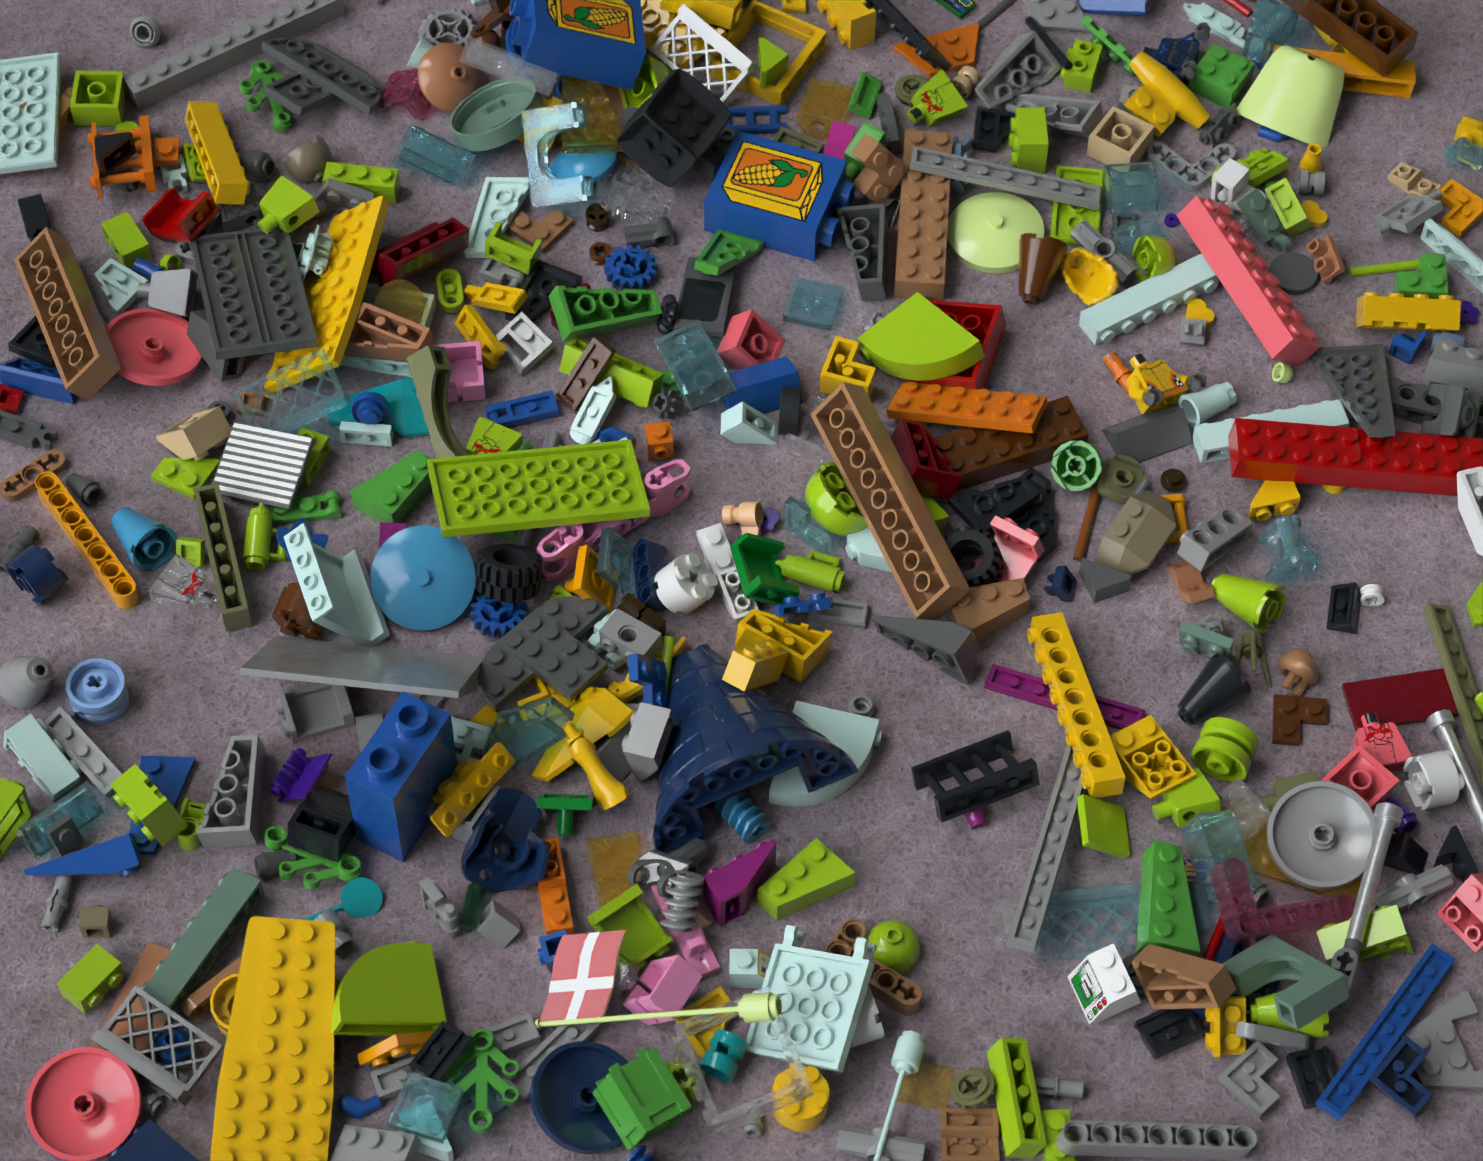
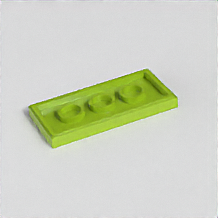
[1050,165,1104,247]

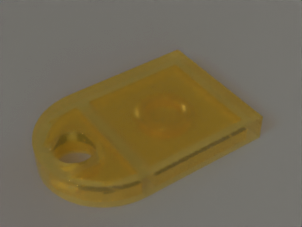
[797,77,854,140]

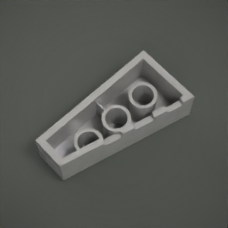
[196,734,266,847]

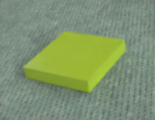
[1077,794,1130,858]

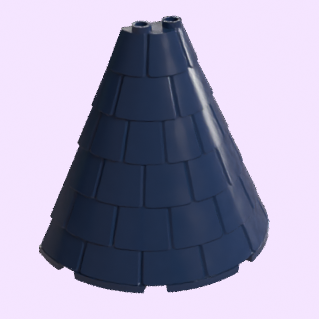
[653,644,859,853]

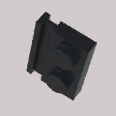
[1134,1009,1205,1060]
[408,1021,477,1087]
[1286,1046,1337,1109]

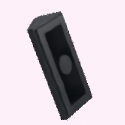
[1326,582,1361,634]

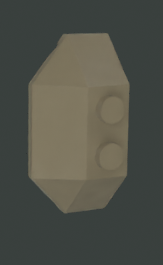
[1095,490,1177,575]

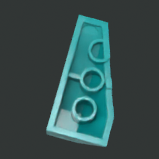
[327,378,430,437]

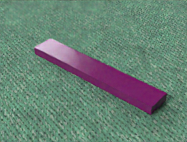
[984,664,1145,730]

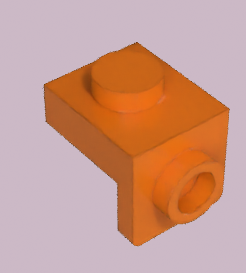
[154,137,182,167]

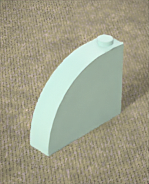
[769,701,883,806]

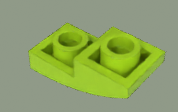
[181,144,207,182]

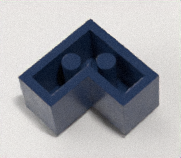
[1369,1035,1433,1119]

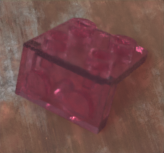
[378,68,432,121]

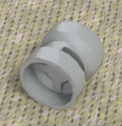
[1298,170,1325,196]

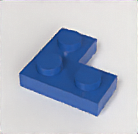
[628,653,668,708]

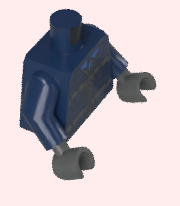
[1143,22,1211,87]

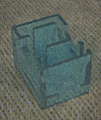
[1104,162,1159,214]

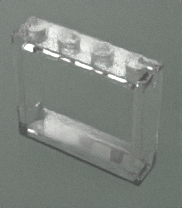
[672,986,814,1135]

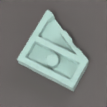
[95,258,149,316]

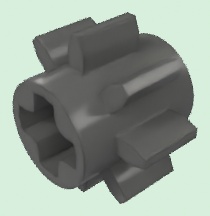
[653,388,684,420]

